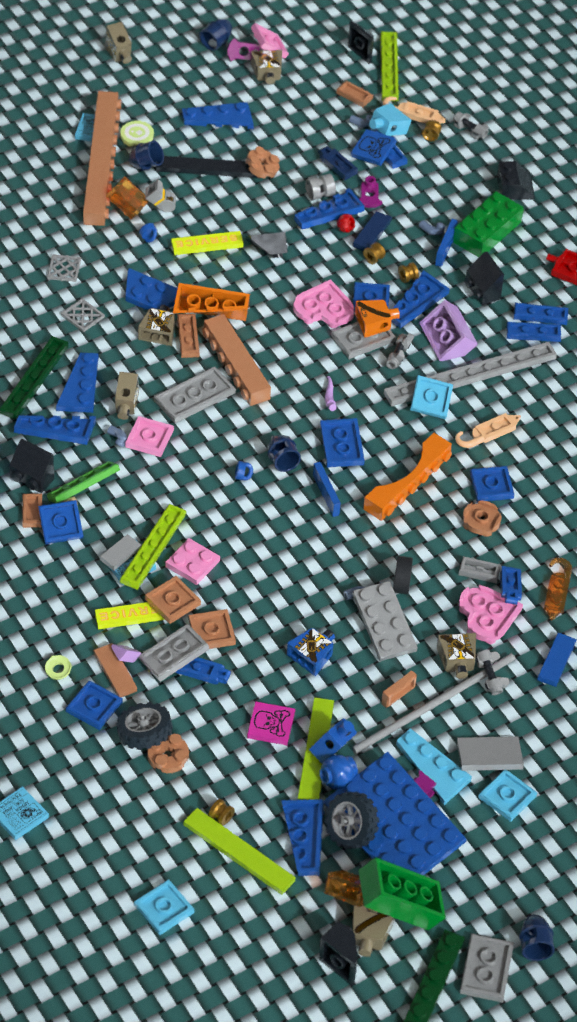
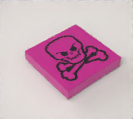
[247,702,295,745]

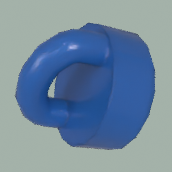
[139,223,157,243]
[235,461,253,480]

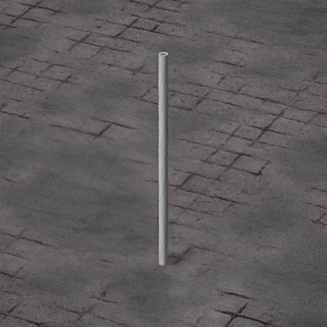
[352,653,515,754]

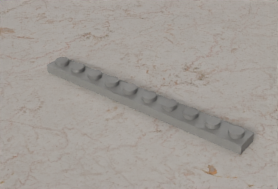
[384,342,557,407]

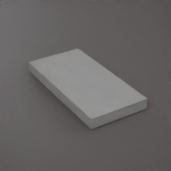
[154,367,236,423]

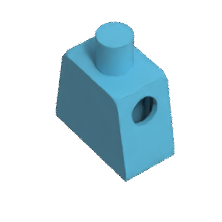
[369,103,411,136]

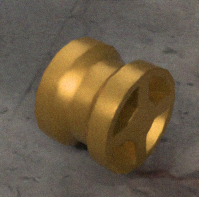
[422,120,442,141]
[363,242,386,264]
[398,262,419,283]
[209,799,235,826]

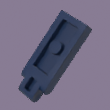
[318,146,358,181]

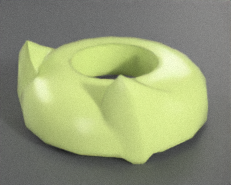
[45,655,72,680]

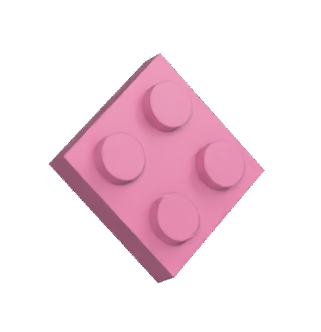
[251,23,289,59]
[125,416,174,457]
[165,538,220,585]

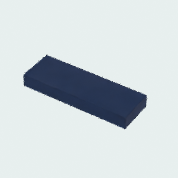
[353,211,392,251]

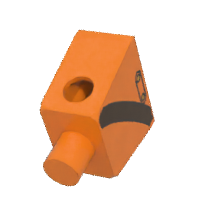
[355,300,400,338]

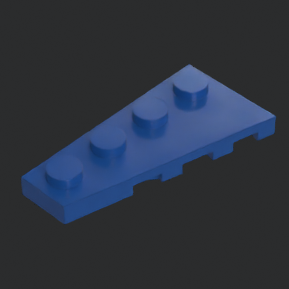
[182,102,254,129]
[294,188,365,229]
[392,270,450,329]
[56,353,99,413]
[14,415,96,445]
[281,799,324,876]

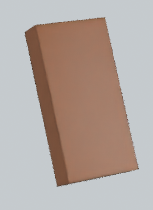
[336,81,373,107]
[23,493,42,528]
[381,671,417,708]

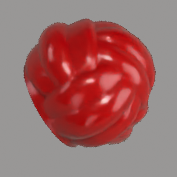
[337,214,355,233]

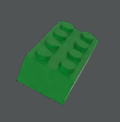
[453,191,524,257]
[358,857,446,930]

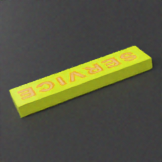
[171,231,243,255]
[95,602,165,629]

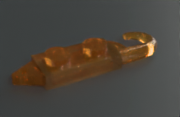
[544,558,572,621]

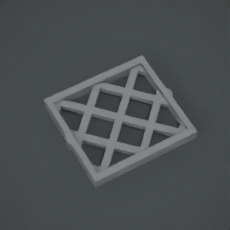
[47,254,82,282]
[61,298,105,332]

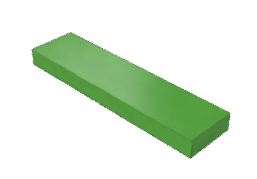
[47,461,120,503]

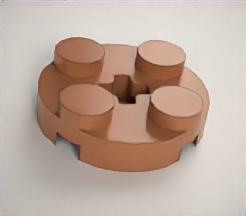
[245,146,280,179]
[463,501,502,537]
[148,734,189,773]

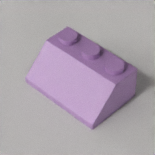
[420,300,478,361]

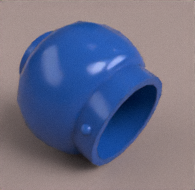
[319,755,358,790]

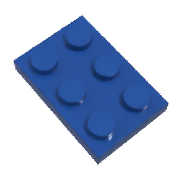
[320,418,365,468]

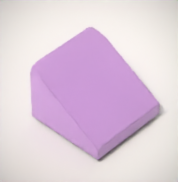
[111,644,141,663]

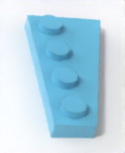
[396,728,472,805]

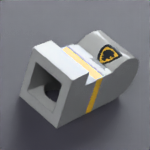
[145,179,176,212]

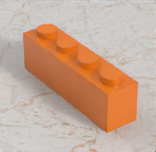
[173,283,250,321]

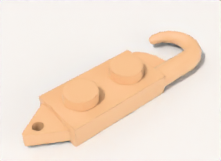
[383,97,446,124]
[455,413,521,448]

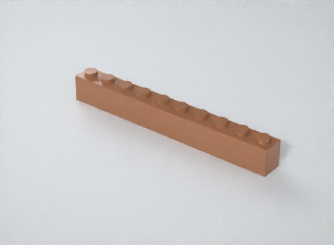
[83,91,122,226]

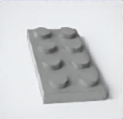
[352,581,418,661]

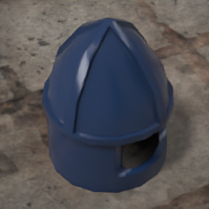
[199,19,232,51]
[128,141,164,170]
[268,434,301,472]
[519,914,555,961]

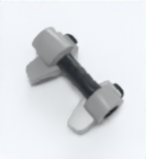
[453,112,489,139]
[386,333,414,369]
[475,650,509,695]

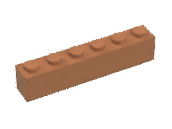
[202,314,271,406]

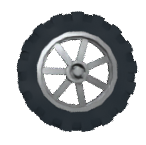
[116,702,173,750]
[325,792,379,849]

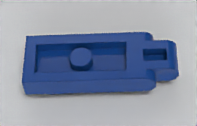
[500,566,522,605]
[175,657,231,684]

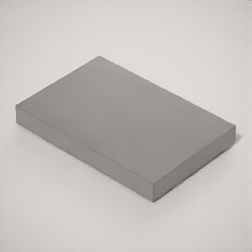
[331,322,396,359]
[139,624,210,682]
[457,737,524,771]
[460,934,514,1003]

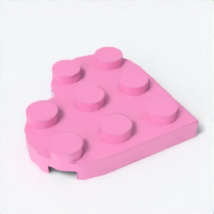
[293,280,354,328]
[459,585,523,644]

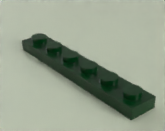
[0,336,69,420]
[403,930,465,1022]

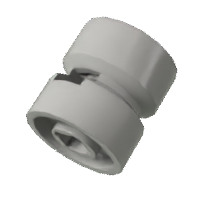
[305,174,336,201]

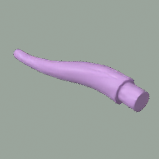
[325,376,337,411]

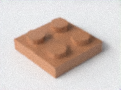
[145,576,201,624]
[189,609,236,649]

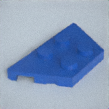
[126,268,178,310]

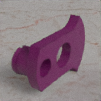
[227,37,260,62]
[359,176,383,208]

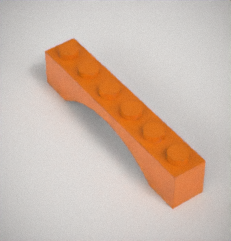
[363,433,452,521]

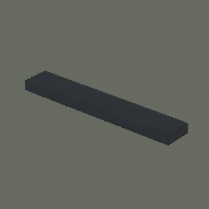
[156,156,258,178]

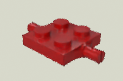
[546,249,577,285]

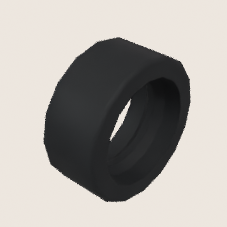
[393,556,413,594]

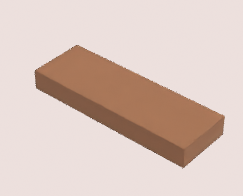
[177,314,200,358]
[94,643,137,697]

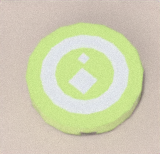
[120,121,154,147]

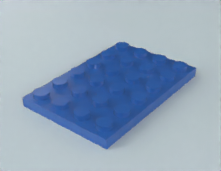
[323,752,467,875]

